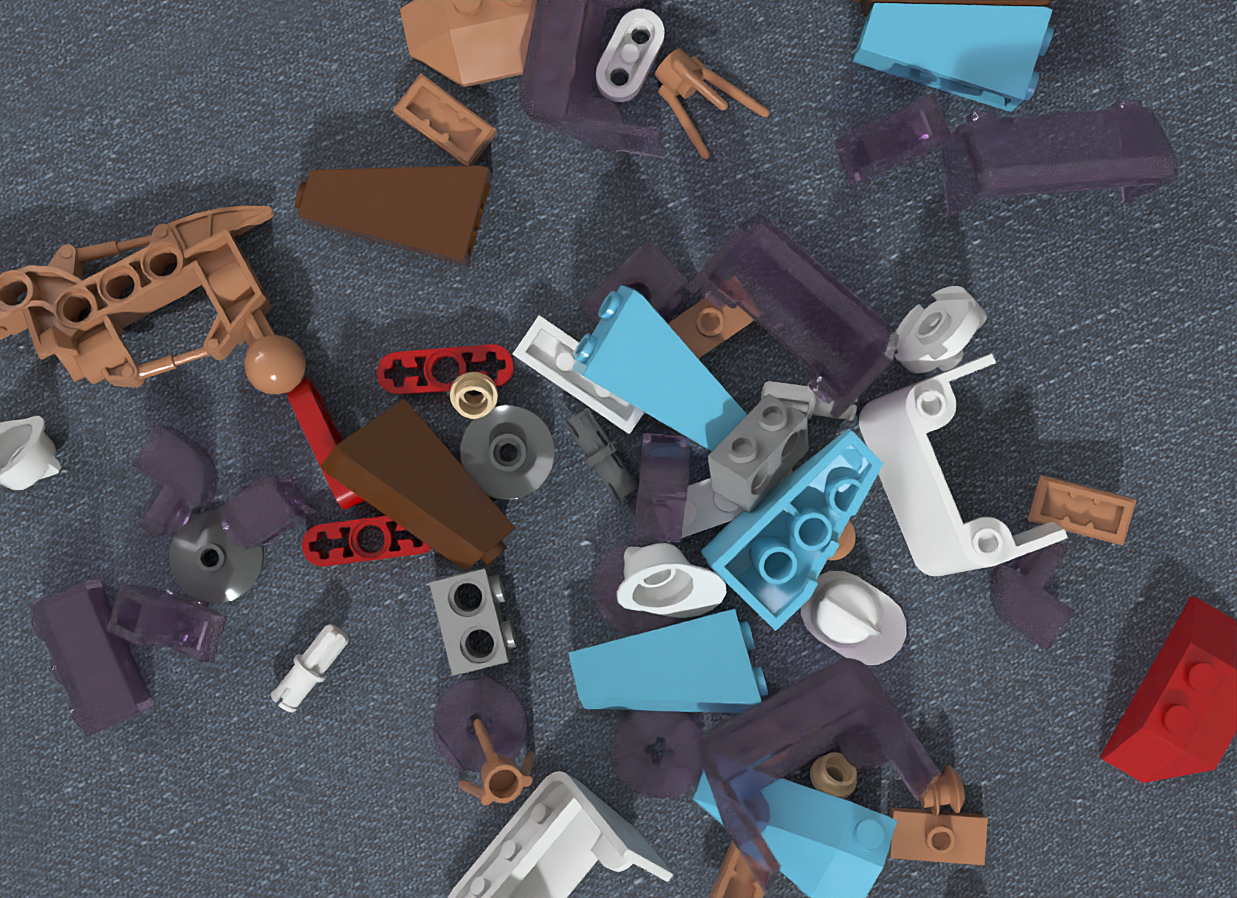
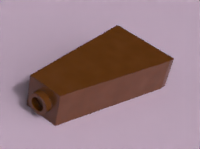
[295,165,493,267]
[321,399,515,571]

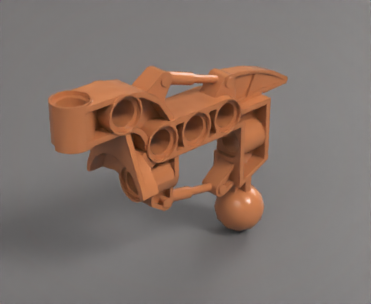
[0,206,306,395]

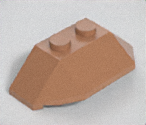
[400,0,591,87]

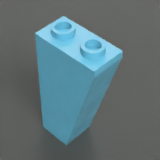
[852,3,1054,112]
[572,285,747,451]
[568,609,768,713]

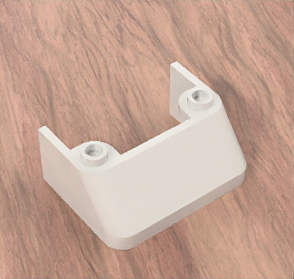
[859,354,1068,576]
[448,771,674,898]

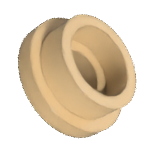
[450,372,498,419]
[810,753,857,799]

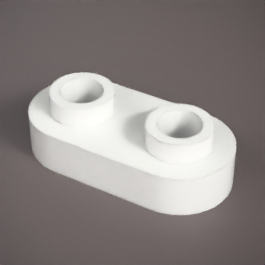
[596,9,664,102]

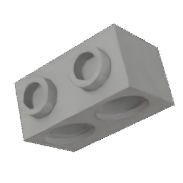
[708,393,809,513]
[429,566,517,676]

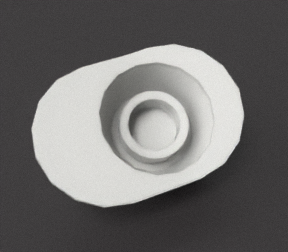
[0,416,61,490]
[617,543,726,618]
[801,571,906,665]

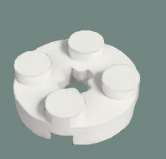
[892,286,987,373]

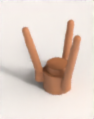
[655,48,770,159]
[458,719,535,806]

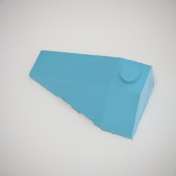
[701,429,884,631]
[692,754,897,898]

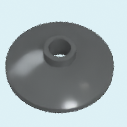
[460,405,555,500]
[169,510,264,603]

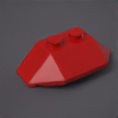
[1099,596,1237,783]

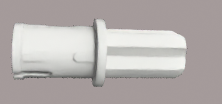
[761,381,858,421]
[270,624,349,713]

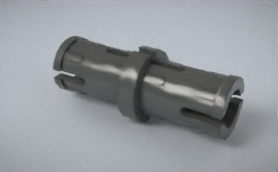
[563,407,640,502]

